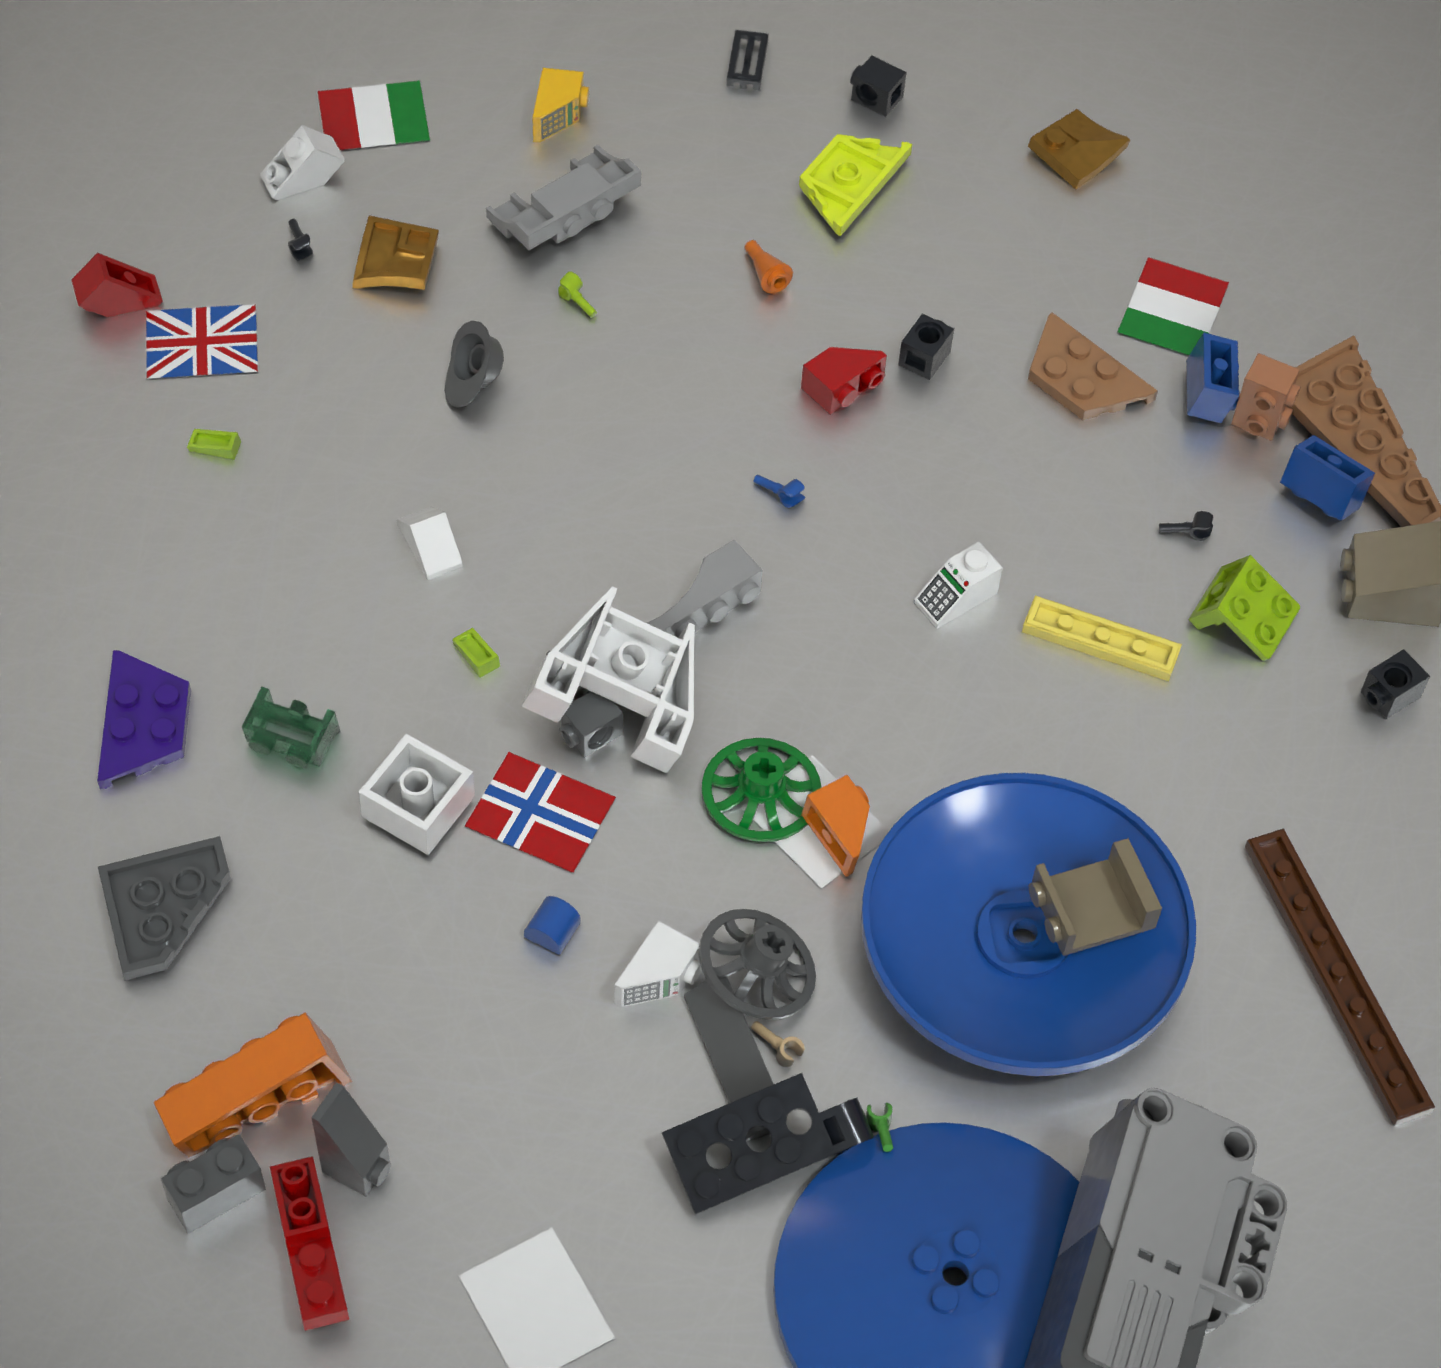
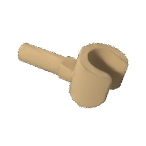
[751,1021,805,1067]

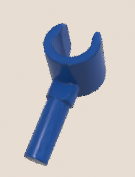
[753,474,805,508]

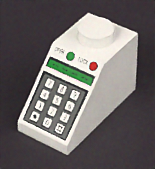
[914,542,1003,629]
[614,921,702,1008]

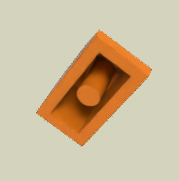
[801,775,870,877]

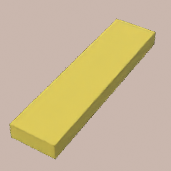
[1022,595,1182,682]

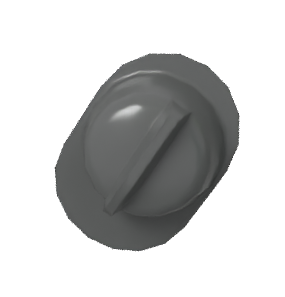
[444,320,504,408]

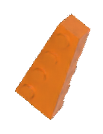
[153,1012,352,1158]

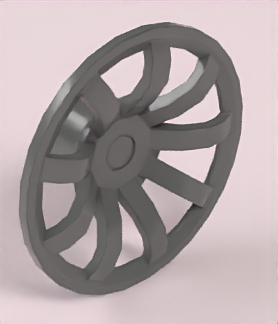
[699,909,816,1020]

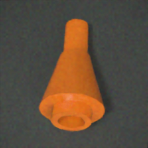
[744,240,793,294]

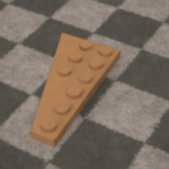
[1288,335,1441,527]

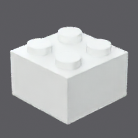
[358,734,475,855]

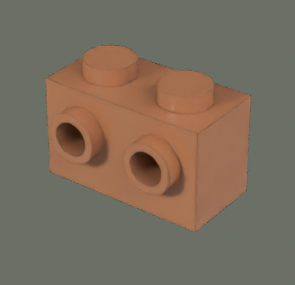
[1231,353,1301,441]

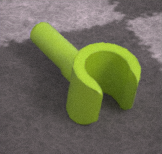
[558,272,597,318]

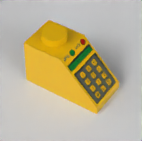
[532,67,589,143]

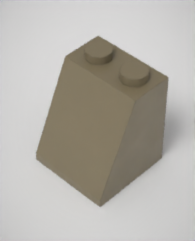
[1340,521,1441,627]

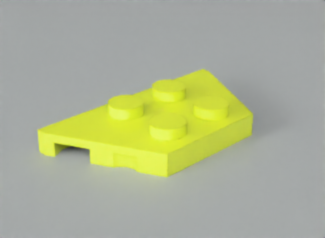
[799,134,912,236]

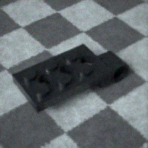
[661,1073,875,1214]

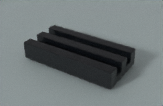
[726,30,769,90]

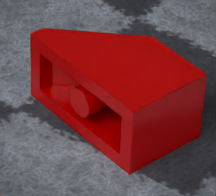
[71,252,163,317]

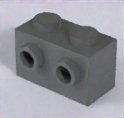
[161,1134,266,1234]

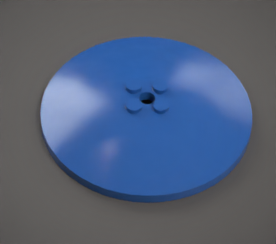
[861,773,1196,1076]
[773,1122,1079,1368]

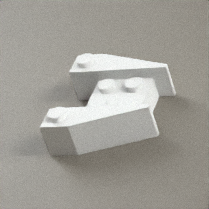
[522,586,695,773]

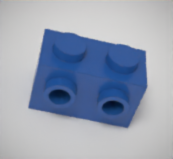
[1186,332,1240,423]
[1280,435,1375,521]

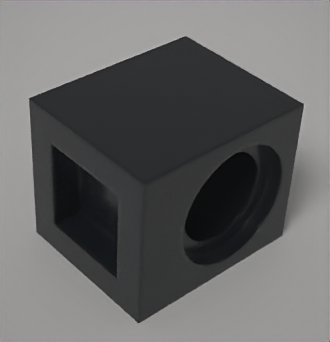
[850,55,906,117]
[898,313,954,380]
[1361,649,1430,719]

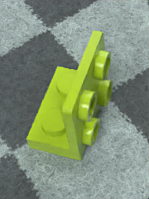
[1188,555,1300,661]

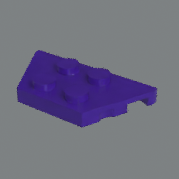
[97,650,191,789]

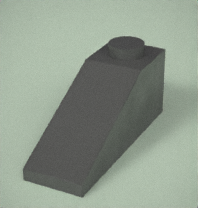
[311,1082,391,1196]

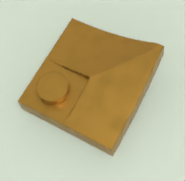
[1028,109,1130,189]
[352,215,439,290]

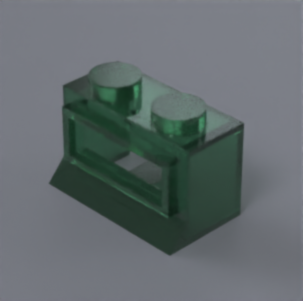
[242,687,340,768]

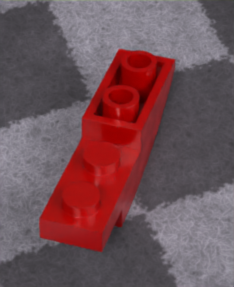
[270,1156,349,1331]

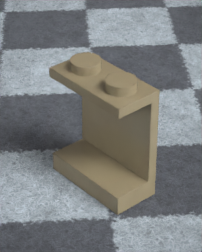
[1029,838,1162,956]

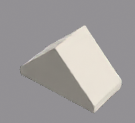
[397,507,463,580]

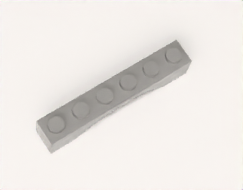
[546,540,762,702]

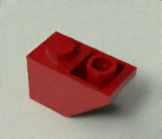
[801,347,887,415]

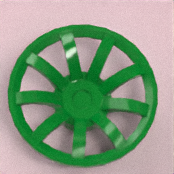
[702,738,822,842]

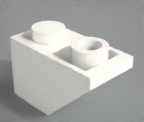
[260,125,345,200]

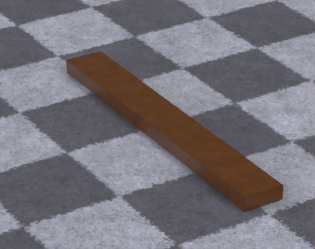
[1245,828,1435,1126]

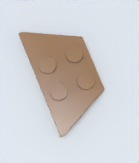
[1028,312,1158,420]

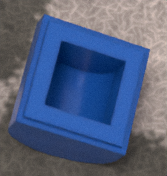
[524,896,581,955]

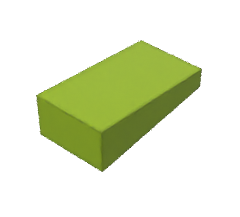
[187,429,241,460]
[452,628,500,678]

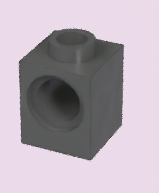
[559,691,623,758]

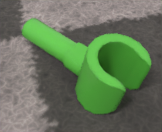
[866,1103,894,1152]

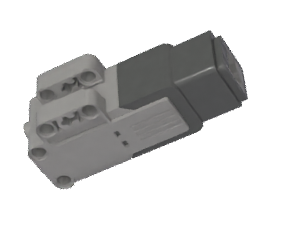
[1024,1088,1287,1368]

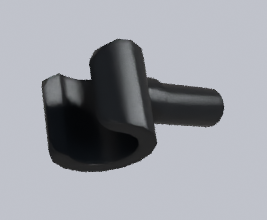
[288,219,313,261]
[1159,511,1213,541]

